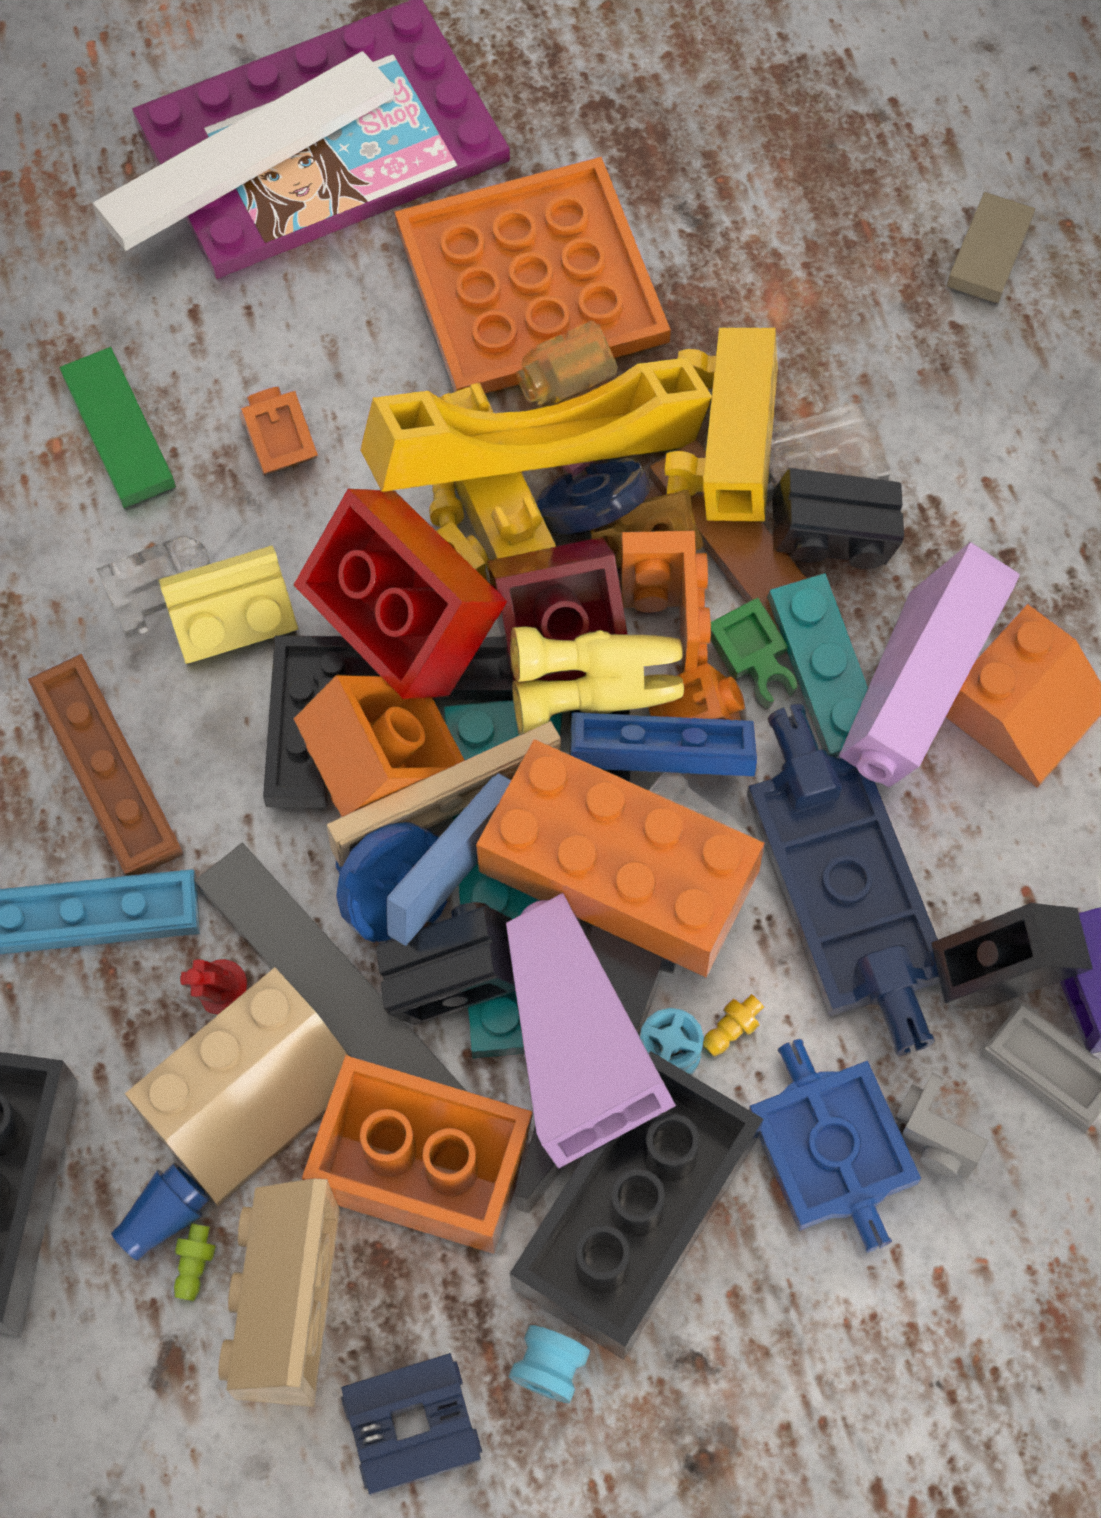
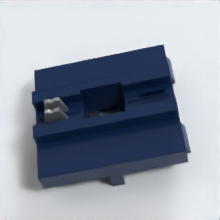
[341,1353,483,1496]

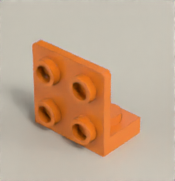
[620,531,711,673]

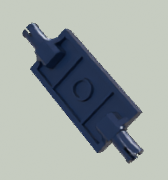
[747,704,940,1056]

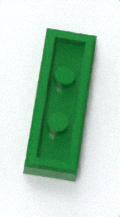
[59,347,176,508]

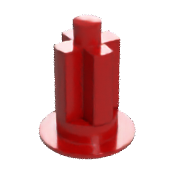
[180,959,247,1015]

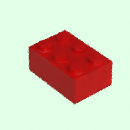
[293,488,508,699]

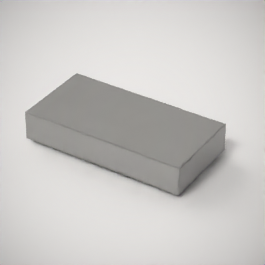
[981,1002,1101,1133]

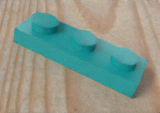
[767,573,868,757]

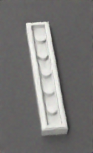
[93,51,394,251]

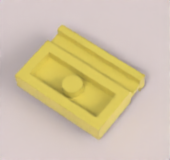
[159,545,299,664]

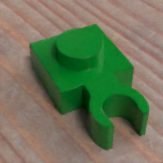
[710,597,798,709]

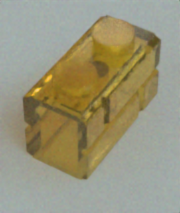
[516,320,618,407]

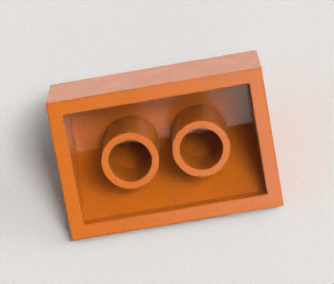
[302,1055,533,1254]

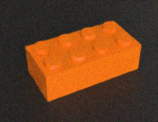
[476,739,765,978]

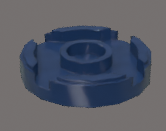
[536,458,650,534]

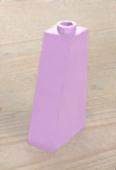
[839,542,1020,788]
[506,893,676,1169]

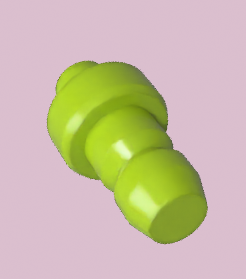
[174,1223,216,1301]

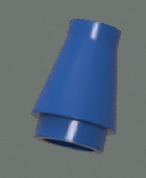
[111,1163,210,1261]

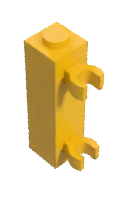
[665,328,778,521]
[439,383,556,560]

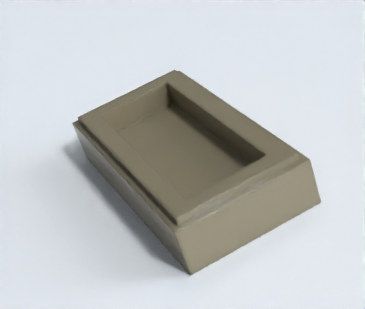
[946,192,1036,304]

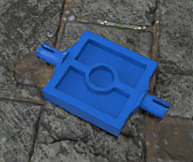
[749,1039,921,1253]

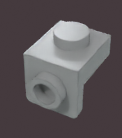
[895,1073,989,1179]

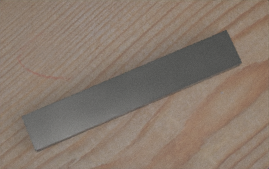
[194,842,467,1091]

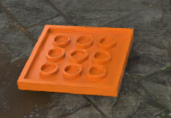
[394,156,671,394]

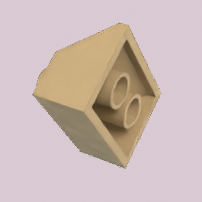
[125,967,348,1206]
[218,1178,340,1407]

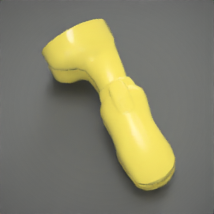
[510,627,684,735]

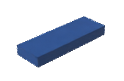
[570,713,757,777]

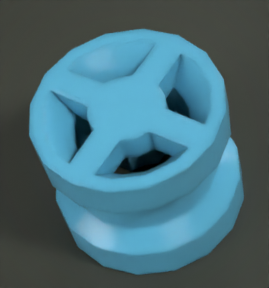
[640,1008,704,1075]
[509,1325,590,1403]

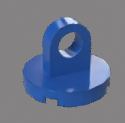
[336,822,448,943]

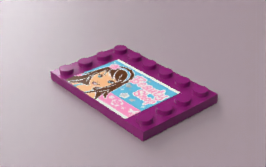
[132,0,510,280]

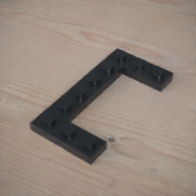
[263,636,630,808]

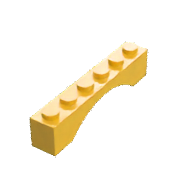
[360,358,712,492]

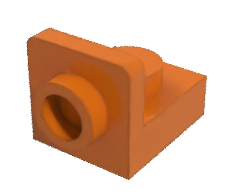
[239,387,318,476]
[648,663,745,720]

